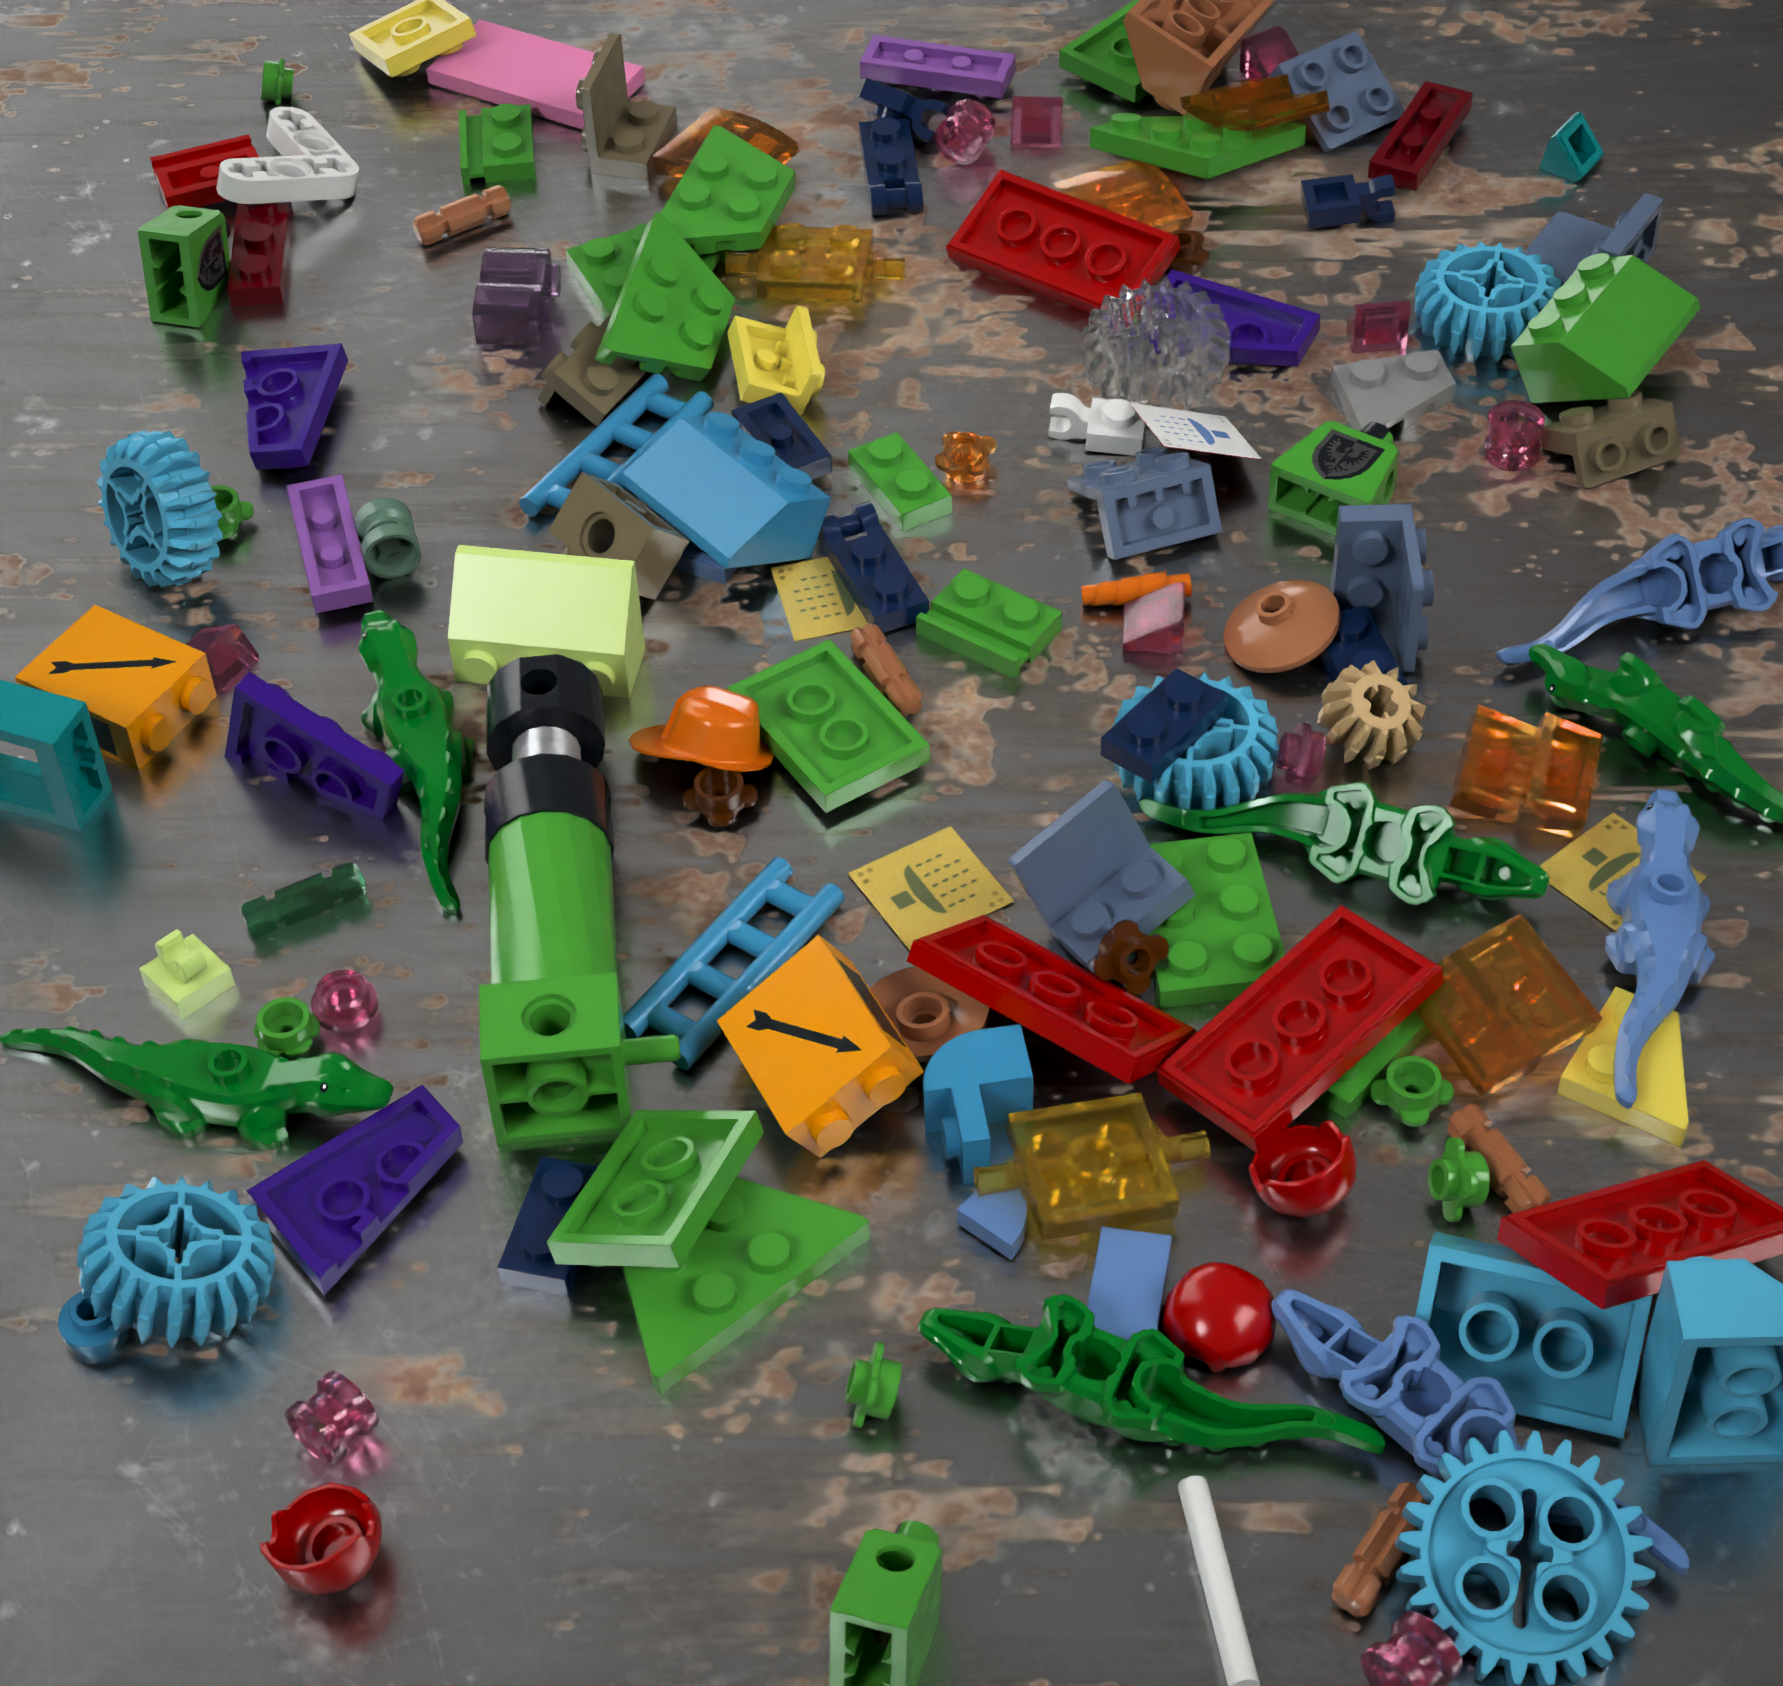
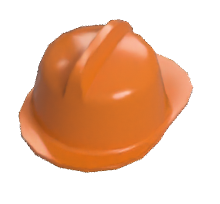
[628,685,774,772]

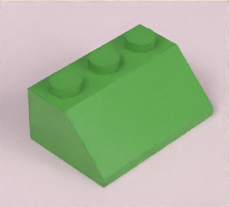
[1511,253,1701,403]

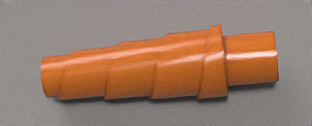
[1081,570,1192,607]

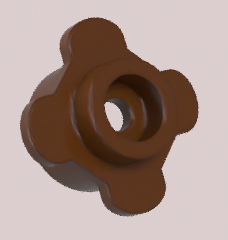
[1165,229,1210,275]
[683,766,758,827]
[1094,919,1169,995]

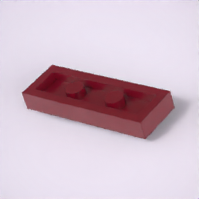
[1368,81,1473,191]
[227,202,293,307]

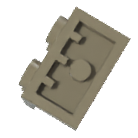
[576,33,677,181]

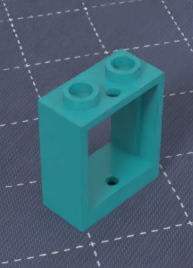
[0,679,112,832]

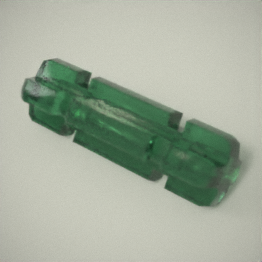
[240,862,367,938]

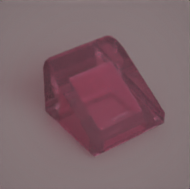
[1239,26,1299,87]
[1010,96,1063,147]
[1346,300,1411,353]
[1123,582,1185,652]
[186,624,259,693]

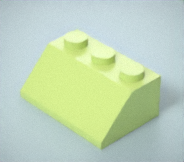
[448,545,645,698]

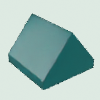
[1539,111,1605,182]

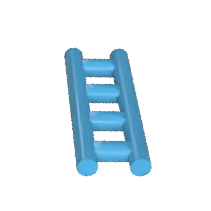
[519,373,714,517]
[623,857,845,1070]

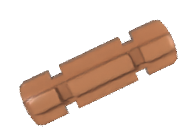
[413,185,512,245]
[850,623,923,718]
[1447,1104,1552,1213]
[1332,1481,1430,1618]

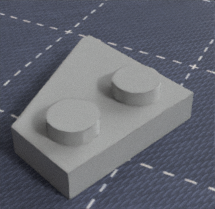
[1331,349,1456,431]

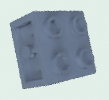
[1255,30,1405,153]
[1523,192,1664,287]
[1067,446,1222,560]
[1330,504,1434,673]
[1008,779,1196,975]

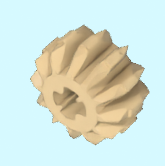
[1316,660,1427,770]

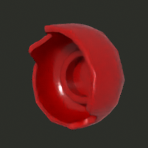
[1248,1120,1357,1219]
[1159,1262,1277,1373]
[259,1482,382,1597]

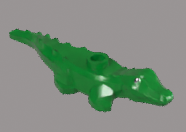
[358,609,475,915]
[1528,643,1783,825]
[1139,781,1550,905]
[0,1026,394,1150]
[918,1294,1385,1454]

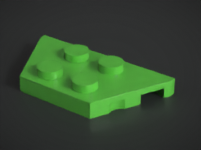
[660,125,795,255]
[595,212,736,382]
[622,1177,870,1395]

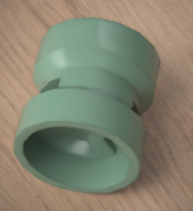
[355,498,421,579]

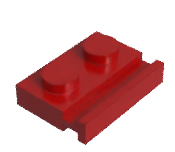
[150,134,258,209]

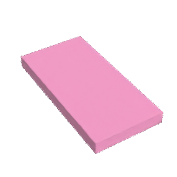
[426,20,645,129]

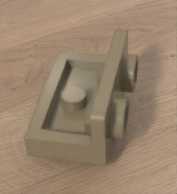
[537,313,649,426]
[1539,390,1681,488]

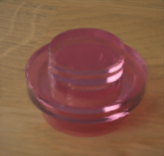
[1276,722,1325,785]
[311,970,379,1032]

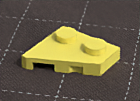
[1557,986,1689,1147]

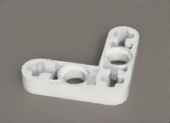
[216,106,359,204]

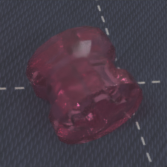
[935,99,996,165]
[1483,400,1545,472]
[284,1371,379,1466]
[1360,1611,1463,1686]

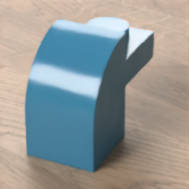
[923,1024,1033,1185]

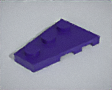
[1125,269,1320,367]
[241,343,348,470]
[225,671,405,820]
[246,1084,464,1296]

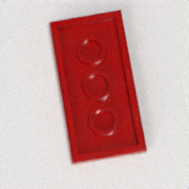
[945,169,1181,328]
[1155,905,1444,1153]
[907,915,1197,1084]
[1497,1160,1783,1310]

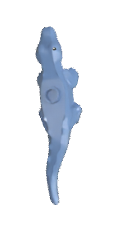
[1496,518,1783,665]
[1605,789,1715,1109]
[1271,1289,1689,1575]

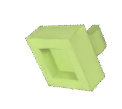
[139,929,235,1020]

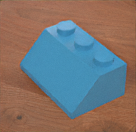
[620,412,831,569]

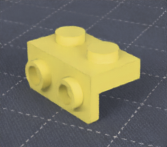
[727,305,825,416]

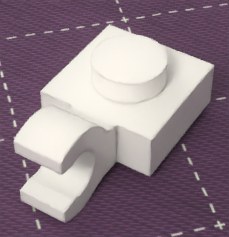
[1048,393,1148,456]

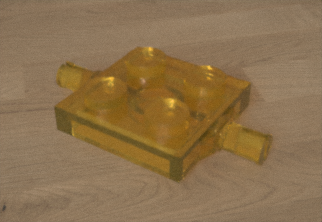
[725,223,906,303]
[973,1092,1210,1240]

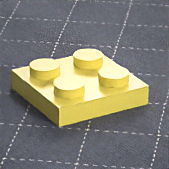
[349,0,477,78]

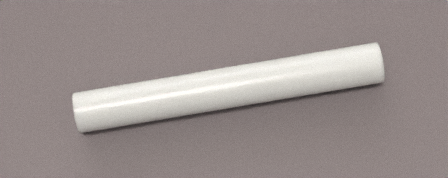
[1177,1475,1260,1686]

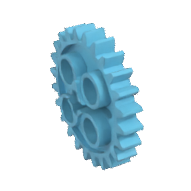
[1395,1430,1655,1686]

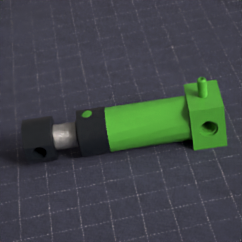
[479,654,680,1145]

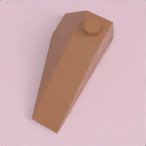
[1123,0,1274,115]

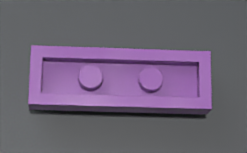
[860,35,1015,99]
[286,474,373,614]

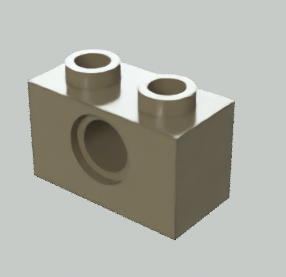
[548,472,690,600]

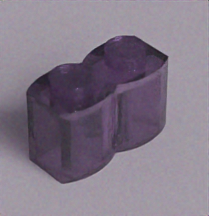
[472,247,561,346]

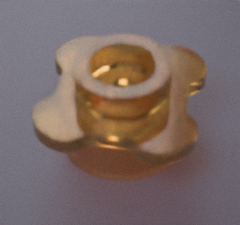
[935,432,997,483]

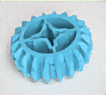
[1414,241,1561,362]
[97,430,223,587]
[1112,671,1279,810]
[77,1175,276,1349]

